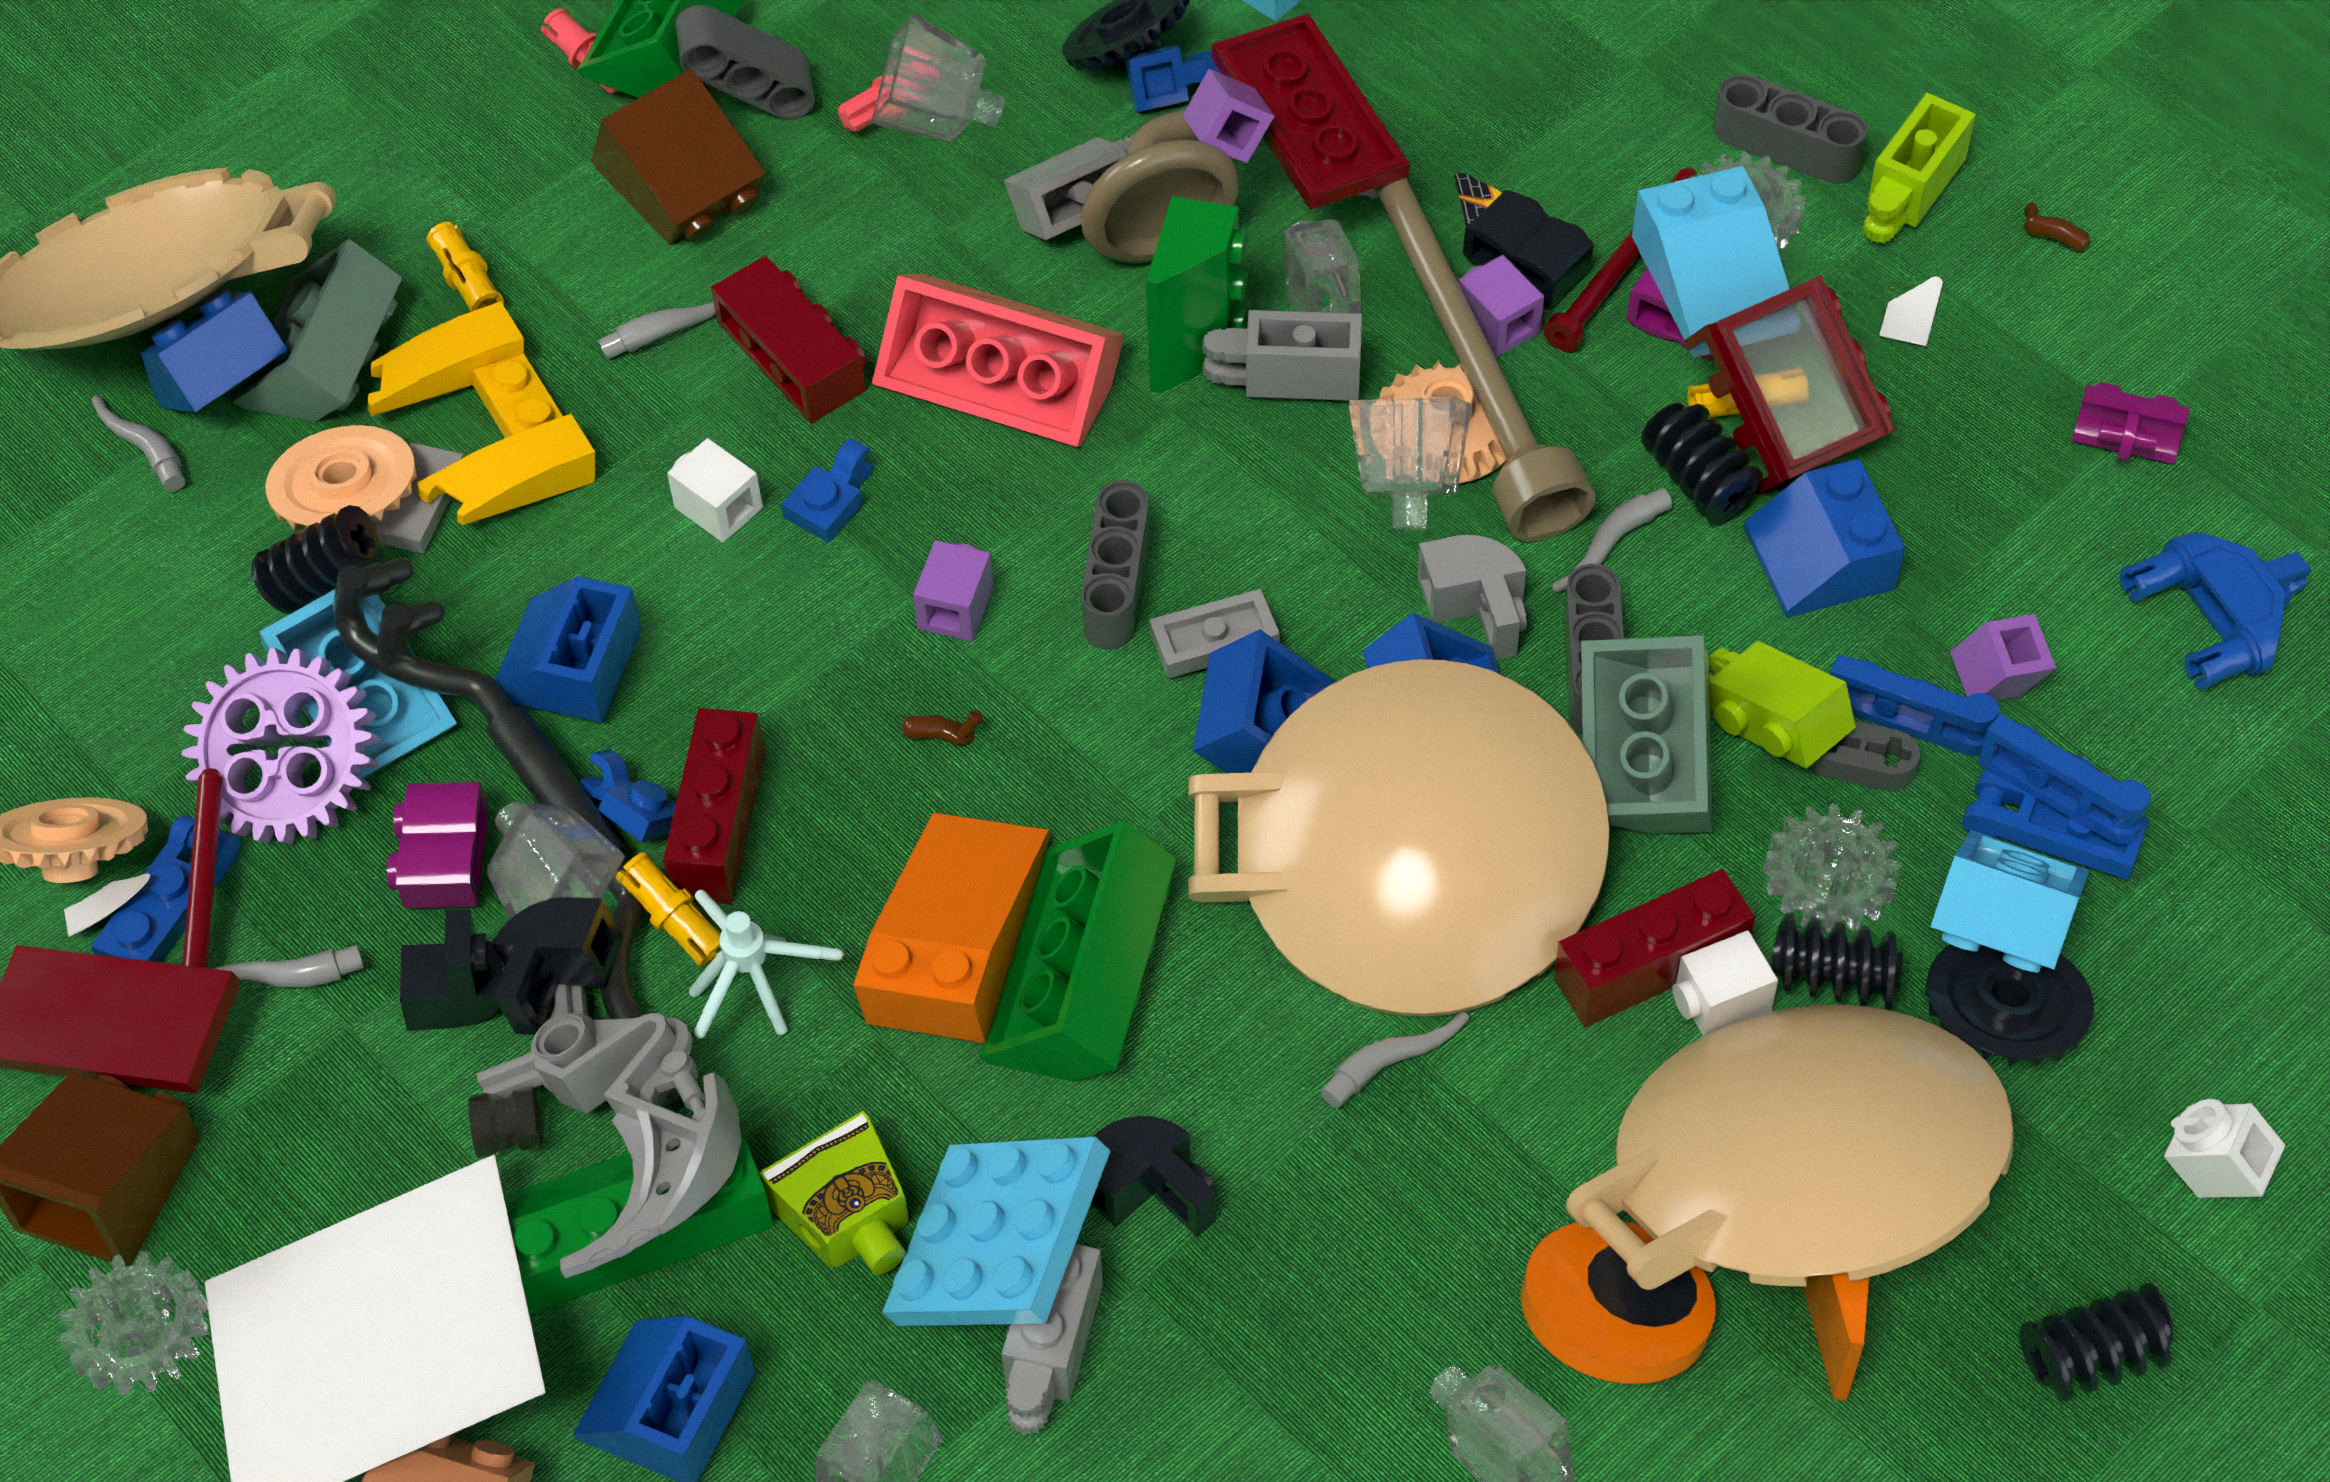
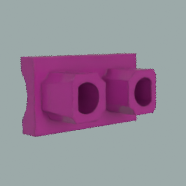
[2072,382,2190,464]

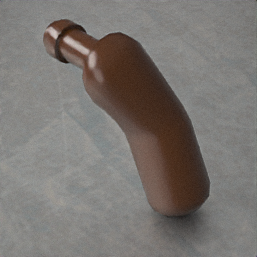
[2024,203,2090,252]
[902,710,983,745]

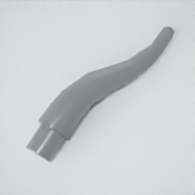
[598,302,716,360]
[92,395,186,492]
[1552,488,1672,593]
[213,945,365,988]
[1320,1012,1469,1108]

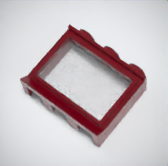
[1684,275,1895,495]

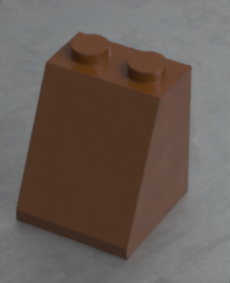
[591,68,766,245]
[0,1072,200,1268]

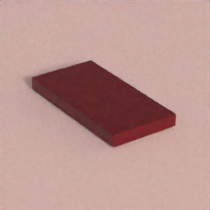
[1211,13,1410,210]
[0,945,241,1093]

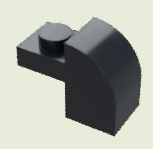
[492,897,623,1035]
[400,909,502,1031]
[1091,1116,1216,1237]

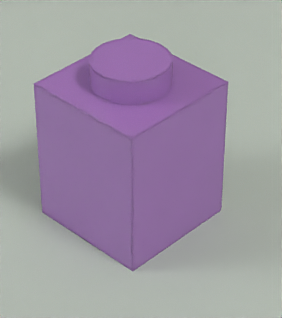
[1182,69,1274,163]
[1458,255,1544,357]
[913,540,994,642]
[1950,614,2056,701]

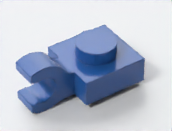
[1125,45,1221,112]
[781,438,874,543]
[580,750,676,842]

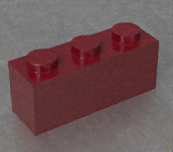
[711,255,866,424]
[663,708,765,905]
[1554,869,1755,1028]

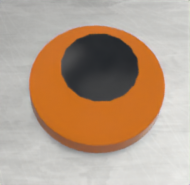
[1521,1222,1716,1384]

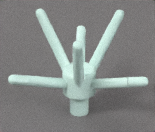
[689,890,844,1039]

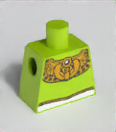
[758,1110,909,1275]

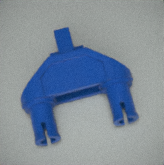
[2119,533,2311,690]

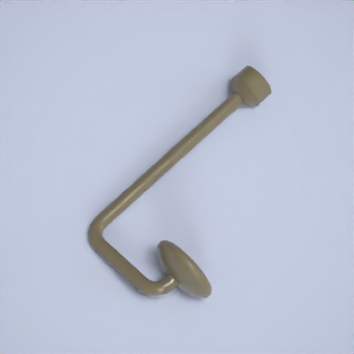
[1081,109,1596,542]

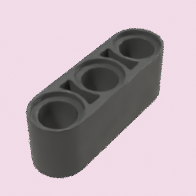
[676,5,815,119]
[1713,74,1868,184]
[1081,480,1150,650]
[1563,563,1624,734]

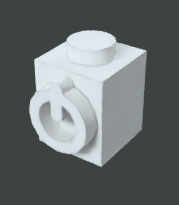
[2164,1099,2285,1198]

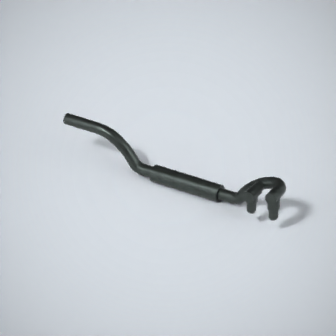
[333,557,685,1109]

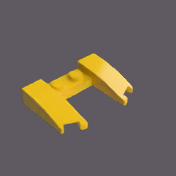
[368,301,595,525]

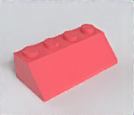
[872,273,1125,447]

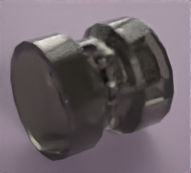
[468,1086,543,1158]

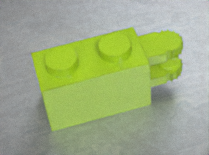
[1863,92,1976,244]
[1708,641,1856,769]

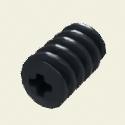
[1641,403,1763,525]
[251,505,385,614]
[1770,912,1903,1011]
[2020,1283,2173,1401]

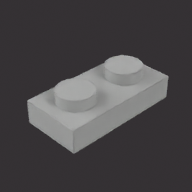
[1149,589,1280,678]

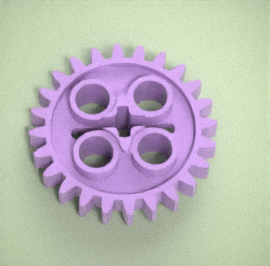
[182,648,381,845]

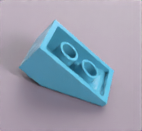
[1632,166,1800,358]
[259,589,457,779]
[1930,830,2090,972]

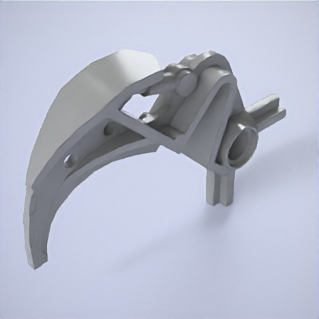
[477,984,742,1278]

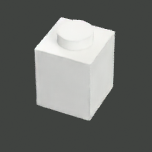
[667,438,763,543]
[1672,931,1778,1036]

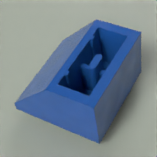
[494,576,642,723]
[573,1315,755,1482]

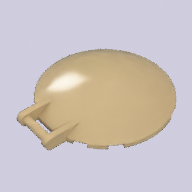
[0,168,337,350]
[1188,659,1609,1017]
[1566,1005,2014,1290]

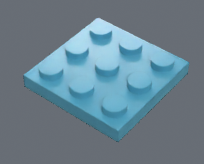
[882,1137,1110,1326]

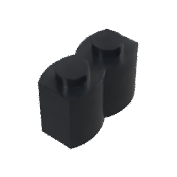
[1462,190,1594,308]

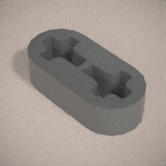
[1809,720,1920,791]

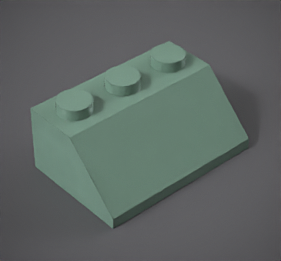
[232,239,402,422]
[1581,635,1713,834]

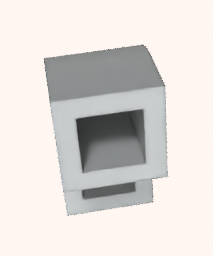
[1417,535,1527,660]

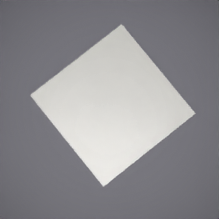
[205,1154,546,1482]

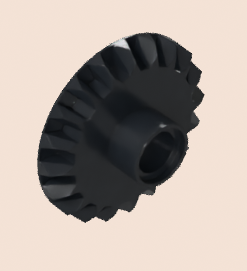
[1062,0,1190,71]
[1924,944,2094,1067]

